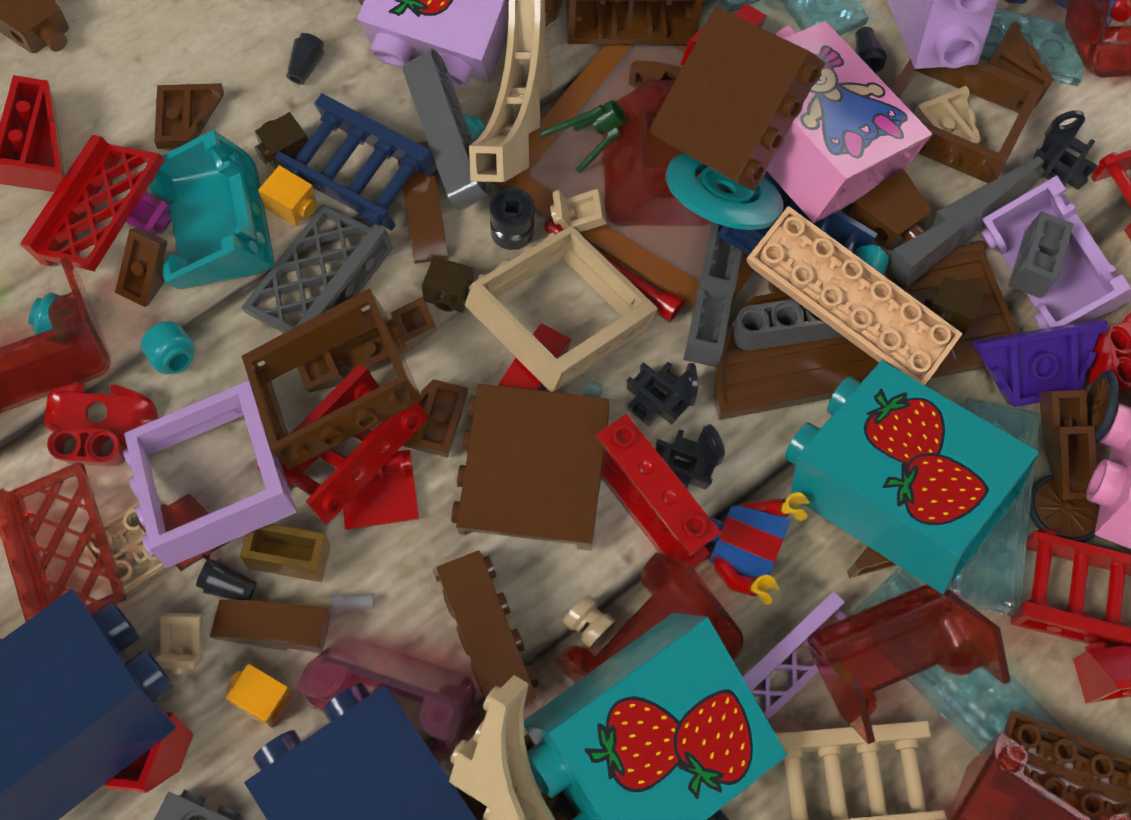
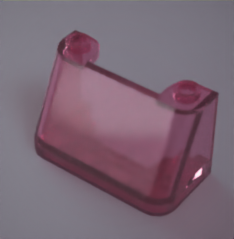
[296,636,476,756]

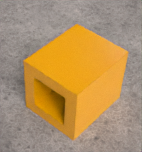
[258,165,317,227]
[226,664,294,728]

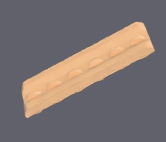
[746,206,962,385]

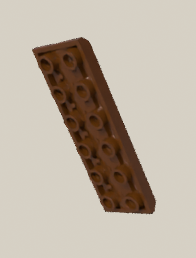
[989,710,1131,820]

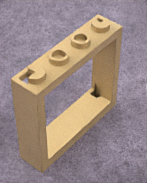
[465,226,658,392]

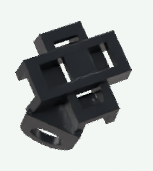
[1033,110,1098,190]
[626,362,698,427]
[656,424,725,490]

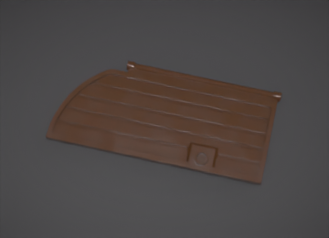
[714,240,1018,420]

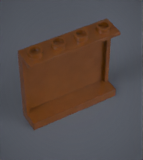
[648,6,826,191]
[451,384,610,551]

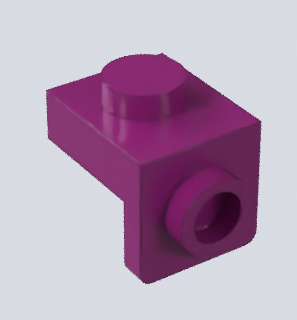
[126,193,172,235]

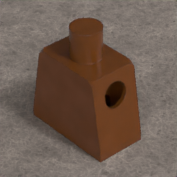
[0,0,69,53]
[849,168,932,250]

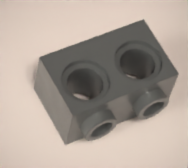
[1008,211,1074,298]

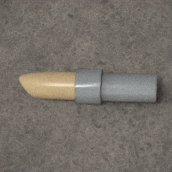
[299,594,374,614]

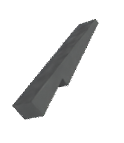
[887,156,1044,289]
[683,185,742,367]

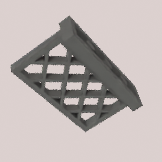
[241,205,393,333]

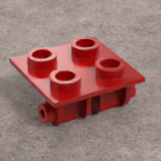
[343,450,419,530]

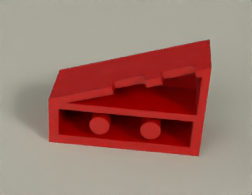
[0,75,65,192]

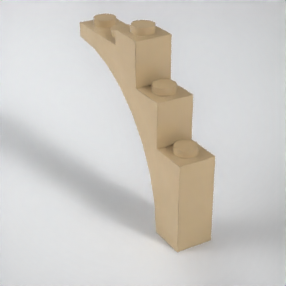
[469,0,551,182]
[449,675,555,820]

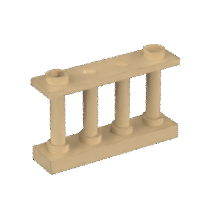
[775,721,946,820]

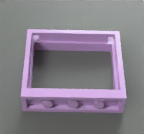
[123,381,297,568]

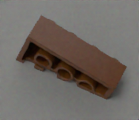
[432,550,539,703]

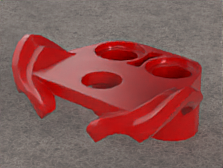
[1088,312,1131,394]
[44,383,158,467]

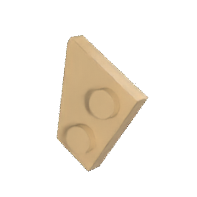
[913,86,981,145]

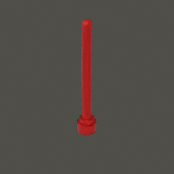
[544,220,685,323]

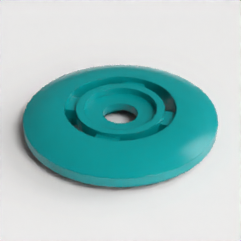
[665,153,783,230]

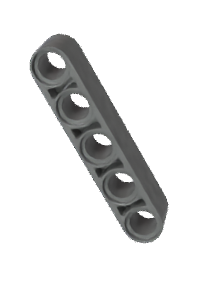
[403,48,491,211]
[733,299,844,351]

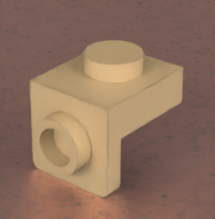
[550,189,607,232]
[155,613,203,675]

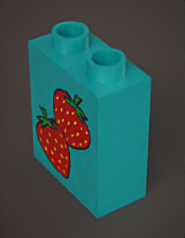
[785,360,1039,595]
[524,613,787,820]

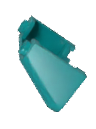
[149,130,274,289]

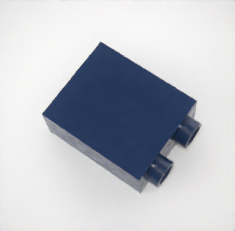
[0,588,176,820]
[244,683,477,820]

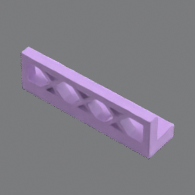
[743,591,860,720]

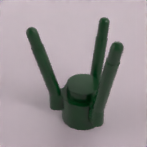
[539,100,627,173]

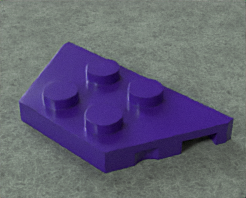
[973,319,1108,407]

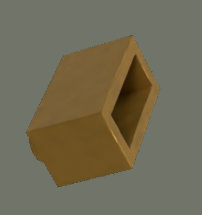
[240,524,331,583]

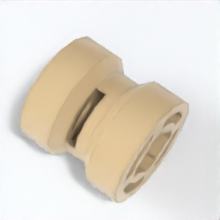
[563,595,616,649]

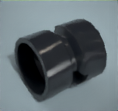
[490,187,535,250]

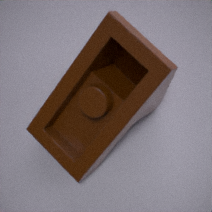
[115,227,168,307]

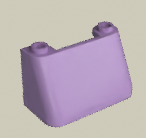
[981,176,1131,329]

